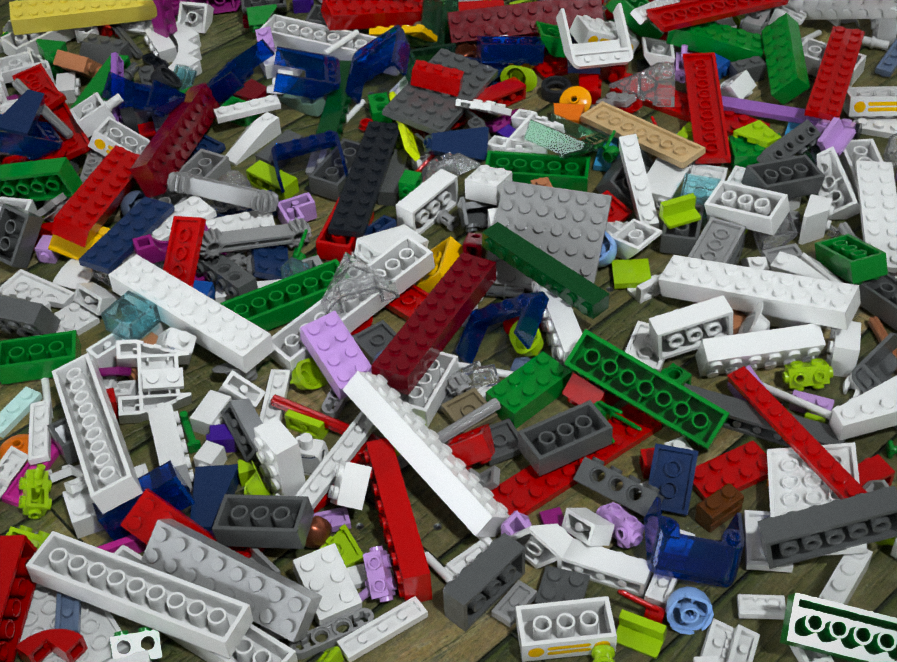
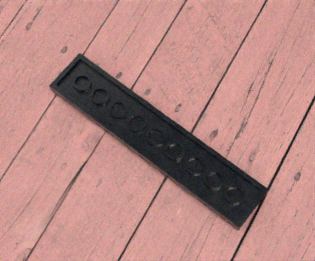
[328,121,400,238]

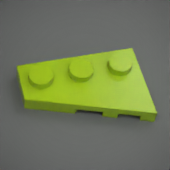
[313,523,364,568]

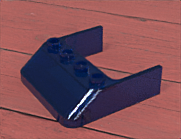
[345,25,410,104]
[207,39,275,103]
[273,46,341,100]
[0,114,63,161]
[271,130,349,193]
[455,291,549,364]

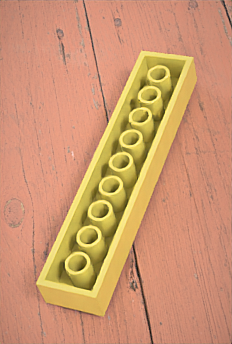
[9,0,157,35]

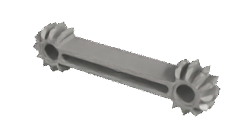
[167,171,279,213]
[200,217,312,259]

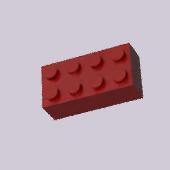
[316,197,374,262]

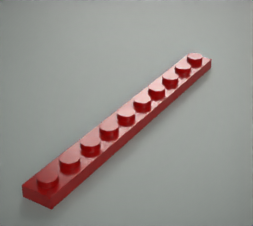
[727,366,868,499]

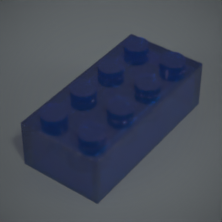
[476,36,545,66]
[92,460,195,541]

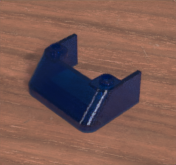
[102,72,186,117]
[644,497,745,587]

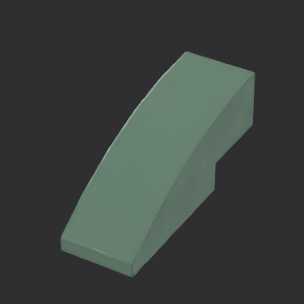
[278,90,326,117]

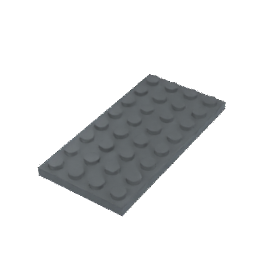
[382,48,498,134]

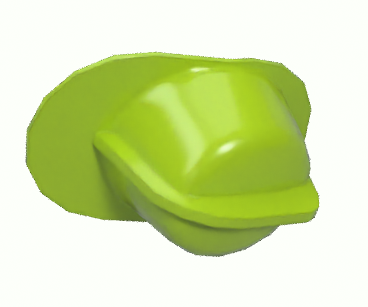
[500,65,538,92]
[509,318,544,357]
[290,357,328,390]
[244,461,272,495]

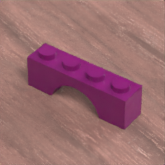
[151,0,178,38]
[132,224,209,264]

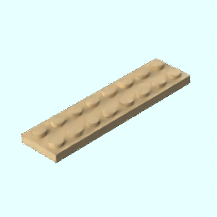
[580,101,706,169]

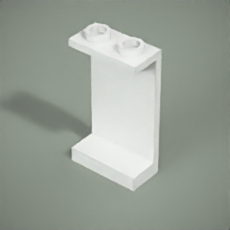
[647,157,693,209]
[354,224,429,264]

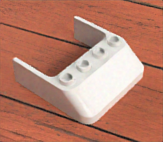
[556,3,634,69]

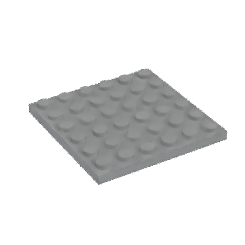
[487,180,612,292]

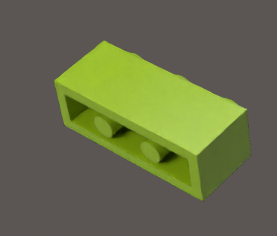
[246,160,299,200]

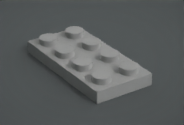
[688,217,746,264]

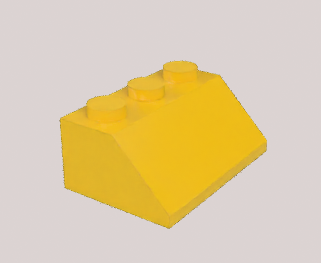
[48,226,110,260]
[416,236,463,293]

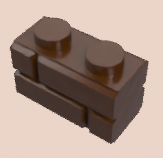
[695,483,744,533]

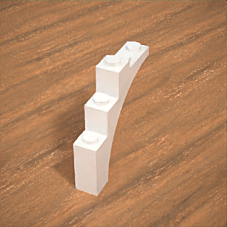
[168,22,202,81]

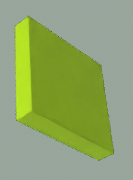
[611,258,651,289]

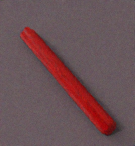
[271,394,382,444]

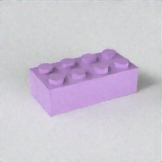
[300,311,372,400]

